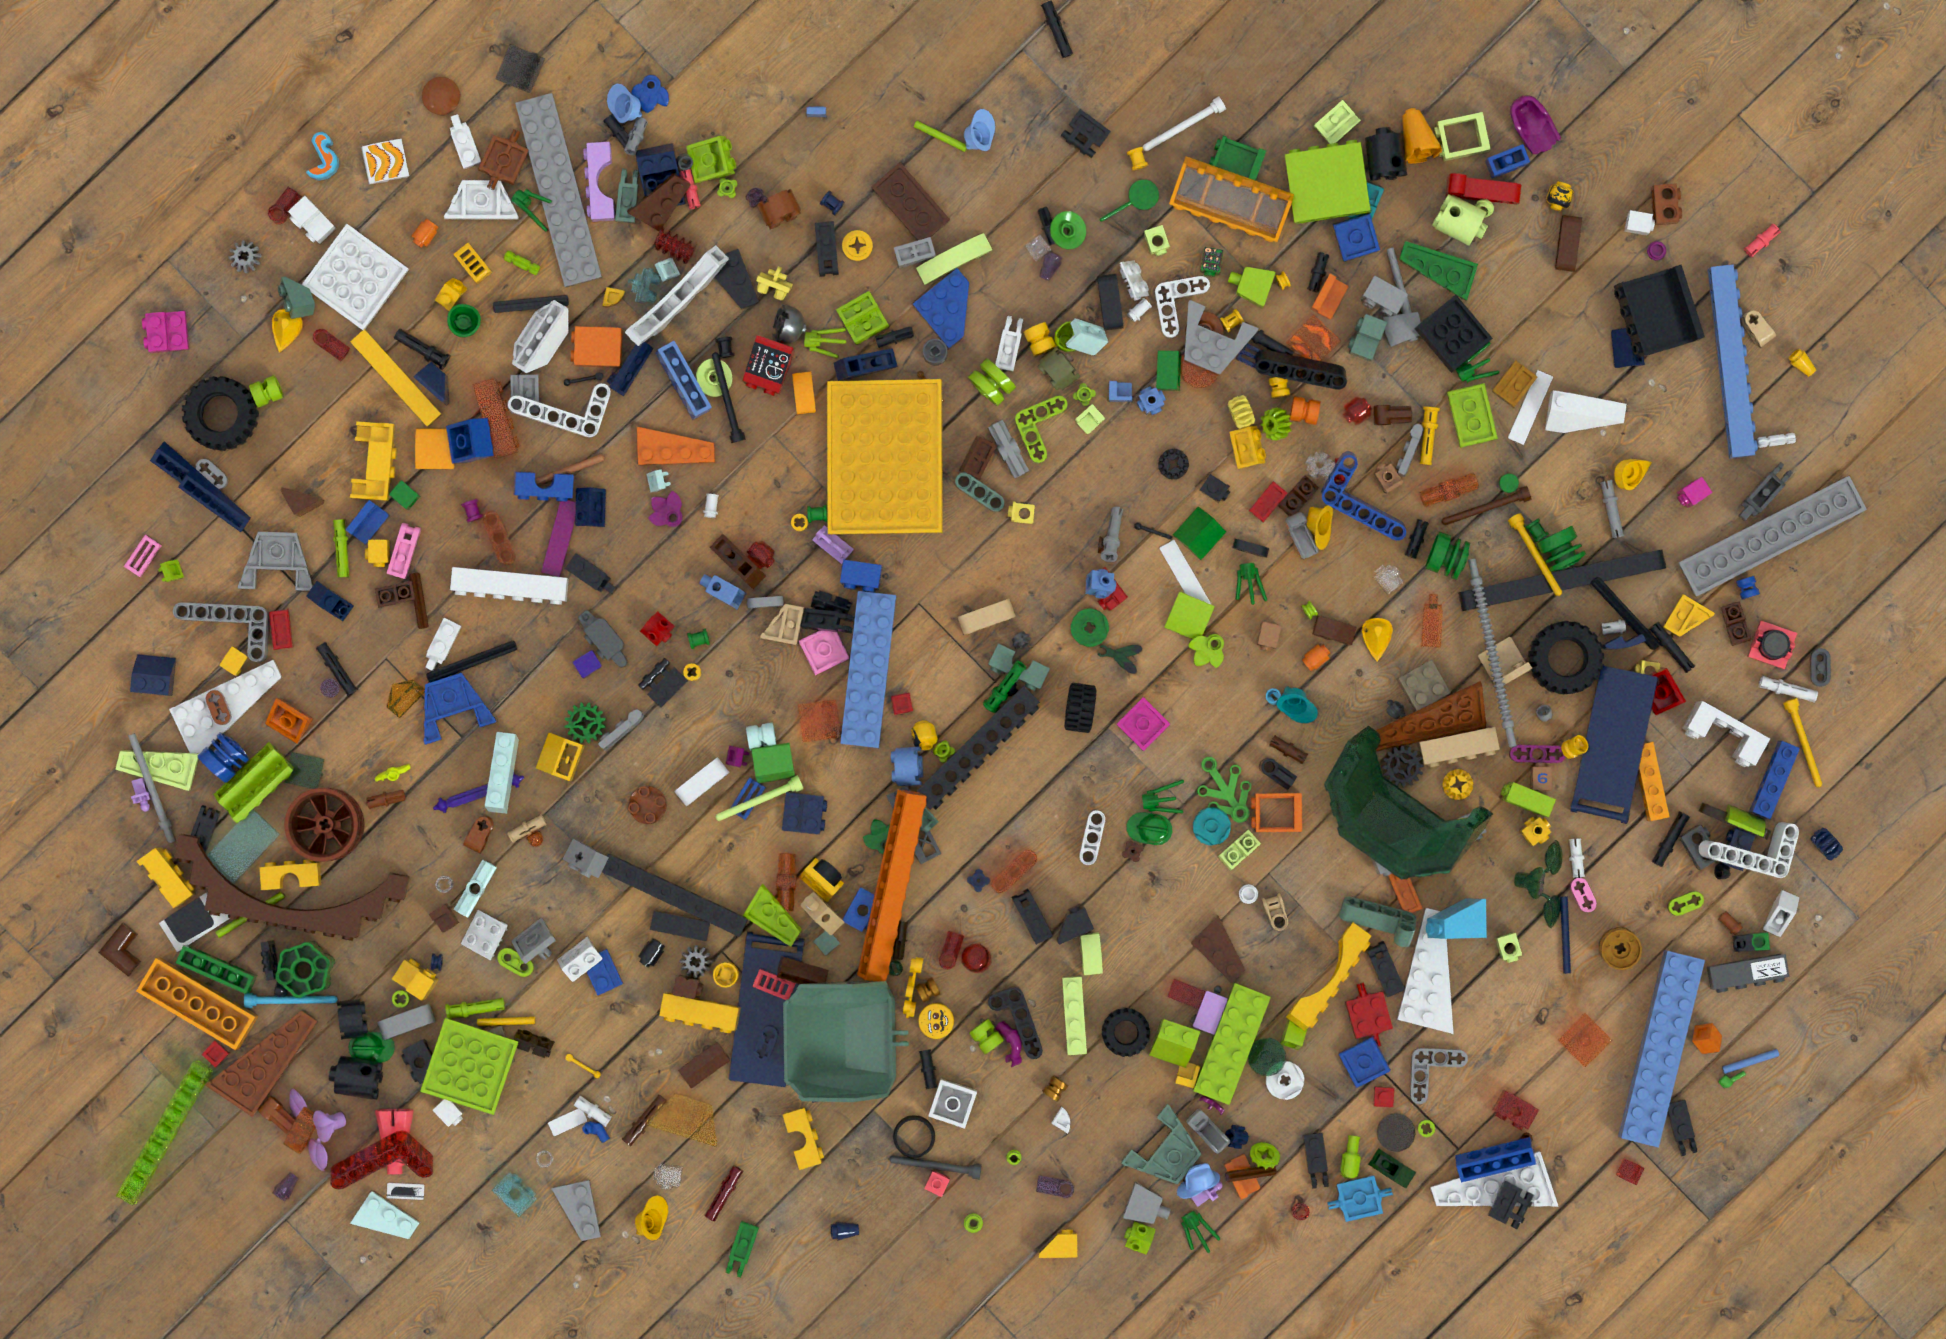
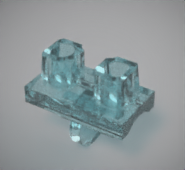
[628,268,661,303]

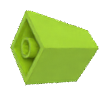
[1149,1019,1200,1068]

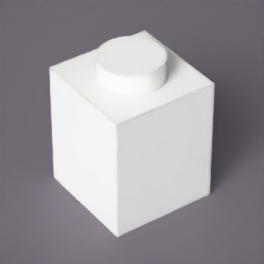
[1624,210,1655,235]
[433,1099,464,1127]

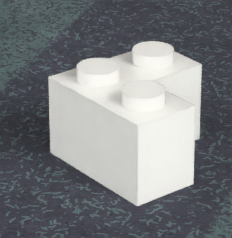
[288,196,337,244]

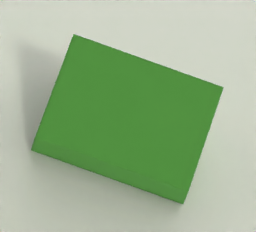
[752,743,796,783]

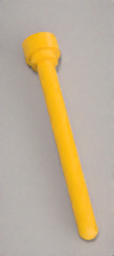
[1508,513,1562,596]
[1783,698,1822,788]

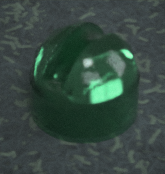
[889,960,903,976]

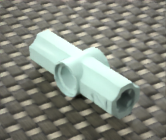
[454,859,497,918]

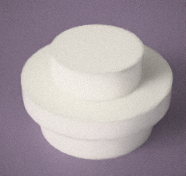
[1239,884,1258,904]

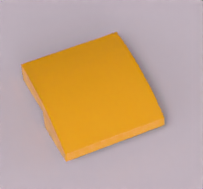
[415,428,455,469]

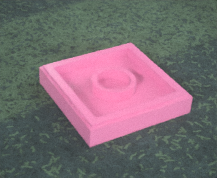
[799,630,850,675]

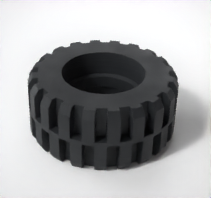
[182,376,259,451]
[1528,621,1604,695]

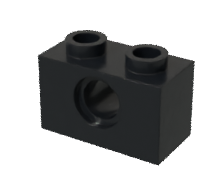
[401,1039,433,1084]

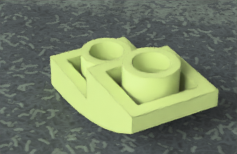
[1218,830,1261,871]
[1080,932,1103,975]

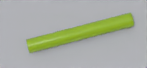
[914,121,967,152]

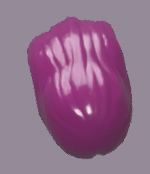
[1510,95,1561,154]

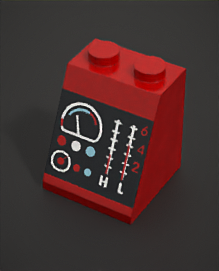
[743,335,795,396]

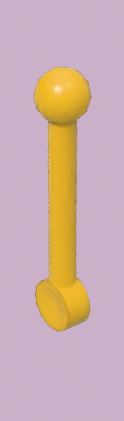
[565,1054,601,1078]

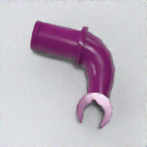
[996,1021,1022,1067]

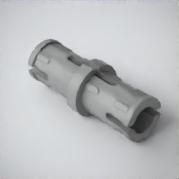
[624,117,648,156]

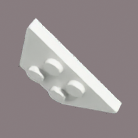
[444,180,519,220]

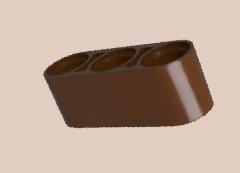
[1555,215,1582,272]

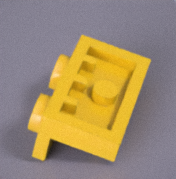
[1229,426,1266,469]

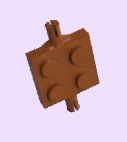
[478,129,529,190]

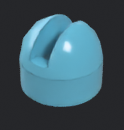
[1266,688,1281,705]

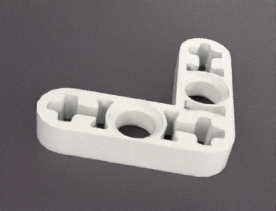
[1155,276,1210,338]

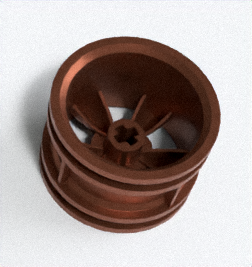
[284,788,365,862]

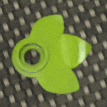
[1188,634,1224,668]

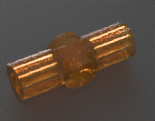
[1419,473,1479,507]
[776,853,796,911]

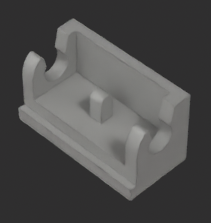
[894,237,936,269]

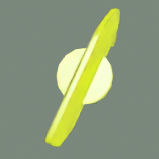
[375,764,411,781]

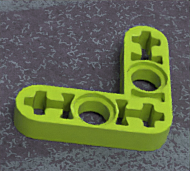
[1015,396,1068,464]

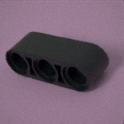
[1097,273,1124,331]

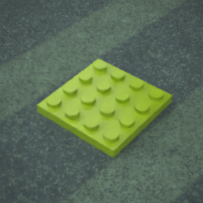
[420,1018,518,1115]

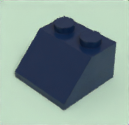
[130,654,176,696]

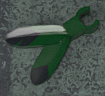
[1098,645,1142,674]

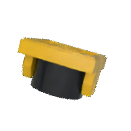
[799,858,844,902]

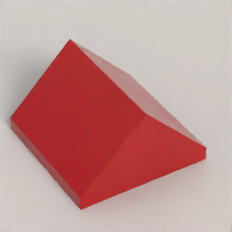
[1650,668,1686,715]

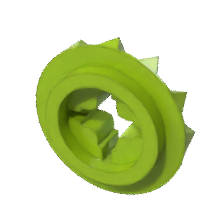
[1249,1142,1280,1170]

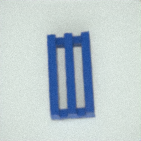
[731,777,766,820]

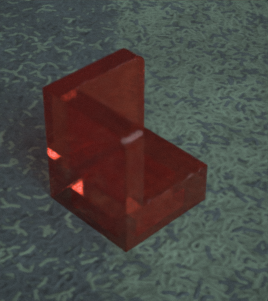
[1616,1158,1644,1185]

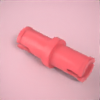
[679,169,701,209]
[1744,224,1781,258]

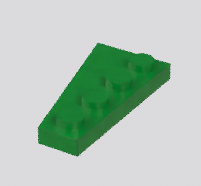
[1399,241,1478,301]

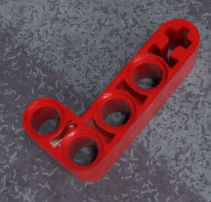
[1445,173,1522,204]

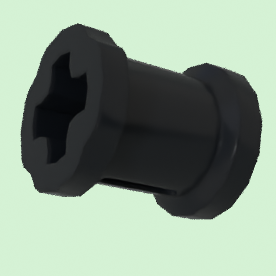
[715,337,735,359]

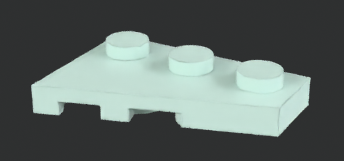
[350,1191,420,1239]

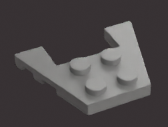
[1184,300,1259,375]
[238,532,313,591]

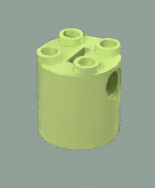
[1432,194,1488,246]

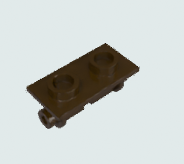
[514,1029,555,1058]

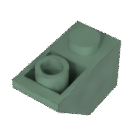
[278,277,315,319]

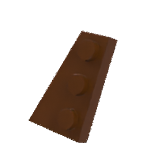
[627,173,691,232]
[1191,916,1245,983]

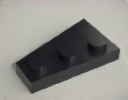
[715,249,759,309]

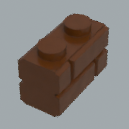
[673,975,704,999]

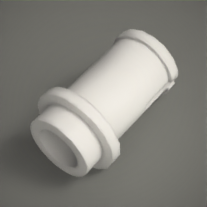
[1127,298,1152,322]
[703,494,719,518]
[1601,619,1626,635]

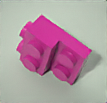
[142,311,189,353]

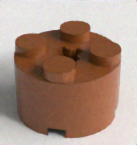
[757,189,801,230]

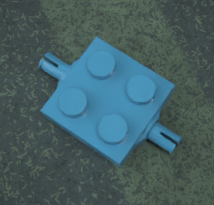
[1327,1175,1393,1222]

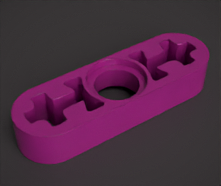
[1509,745,1565,763]

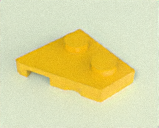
[1663,594,1715,637]

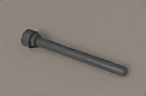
[889,1156,982,1180]

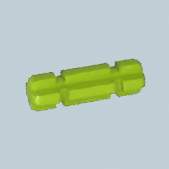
[504,251,540,275]

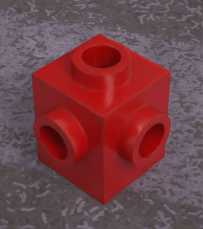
[640,611,675,646]

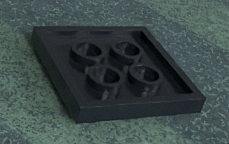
[1414,295,1493,373]

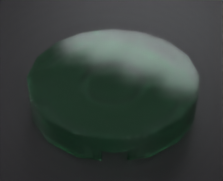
[1248,1038,1286,1076]

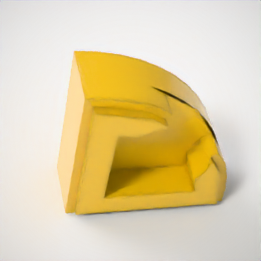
[602,287,625,307]

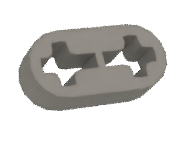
[196,459,229,489]
[747,596,784,609]

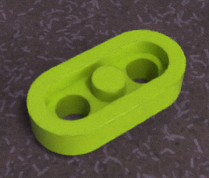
[497,948,534,977]

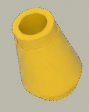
[1788,348,1816,377]

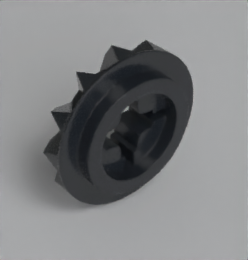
[1158,449,1189,479]

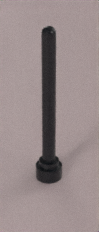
[712,352,746,443]

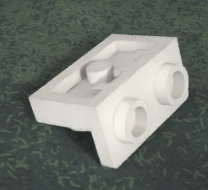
[557,937,602,982]

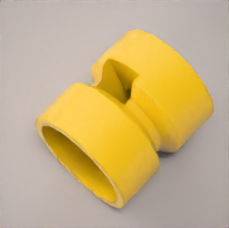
[1023,322,1056,357]
[713,962,739,988]

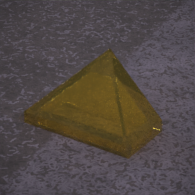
[387,680,425,718]

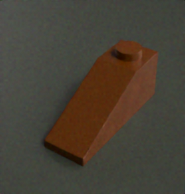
[710,534,766,589]

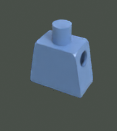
[699,574,747,610]

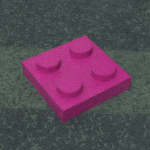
[1116,697,1170,751]

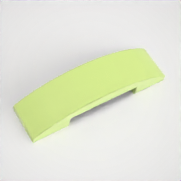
[916,233,992,285]

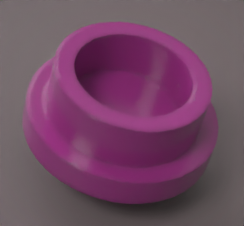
[1647,241,1666,261]

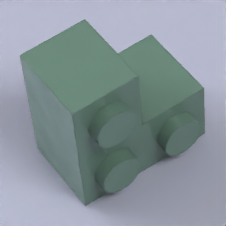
[1348,314,1387,362]

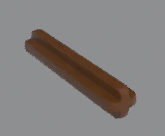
[409,572,429,629]
[1225,1166,1277,1182]

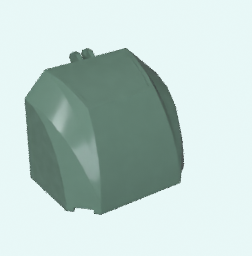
[783,981,909,1102]

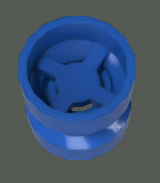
[1736,576,1760,600]

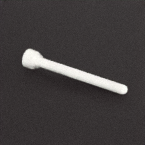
[1143,96,1226,151]

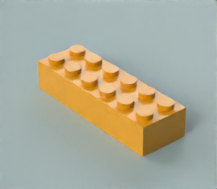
[136,957,258,1050]

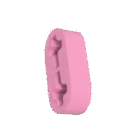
[1570,878,1597,912]

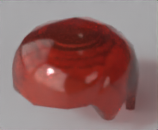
[961,944,992,973]

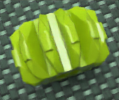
[1260,407,1292,441]

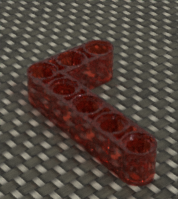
[330,1130,433,1189]

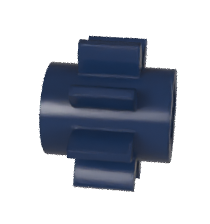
[1225,1125,1249,1149]

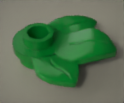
[863,819,890,855]

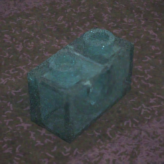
[492,1173,537,1217]

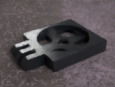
[260,940,278,981]

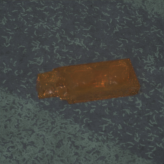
[1421,594,1443,648]

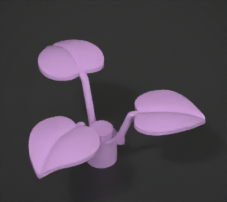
[289,1088,346,1171]

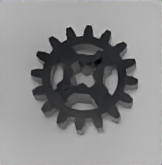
[1382,746,1424,787]

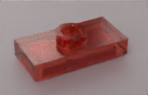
[1167,979,1206,1009]

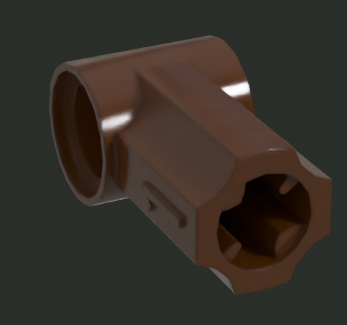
[1374,405,1412,426]

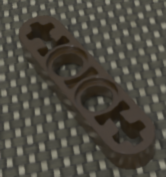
[1699,802,1771,840]

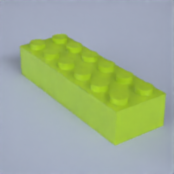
[1192,982,1271,1105]

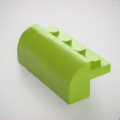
[213,742,294,823]

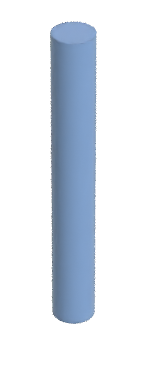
[1722,1049,1779,1074]

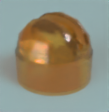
[526,831,543,847]

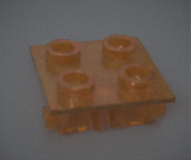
[798,700,841,742]

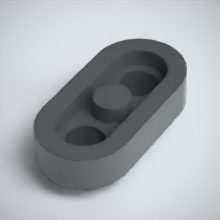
[1810,648,1831,687]

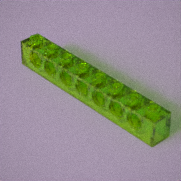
[116,1060,214,1206]

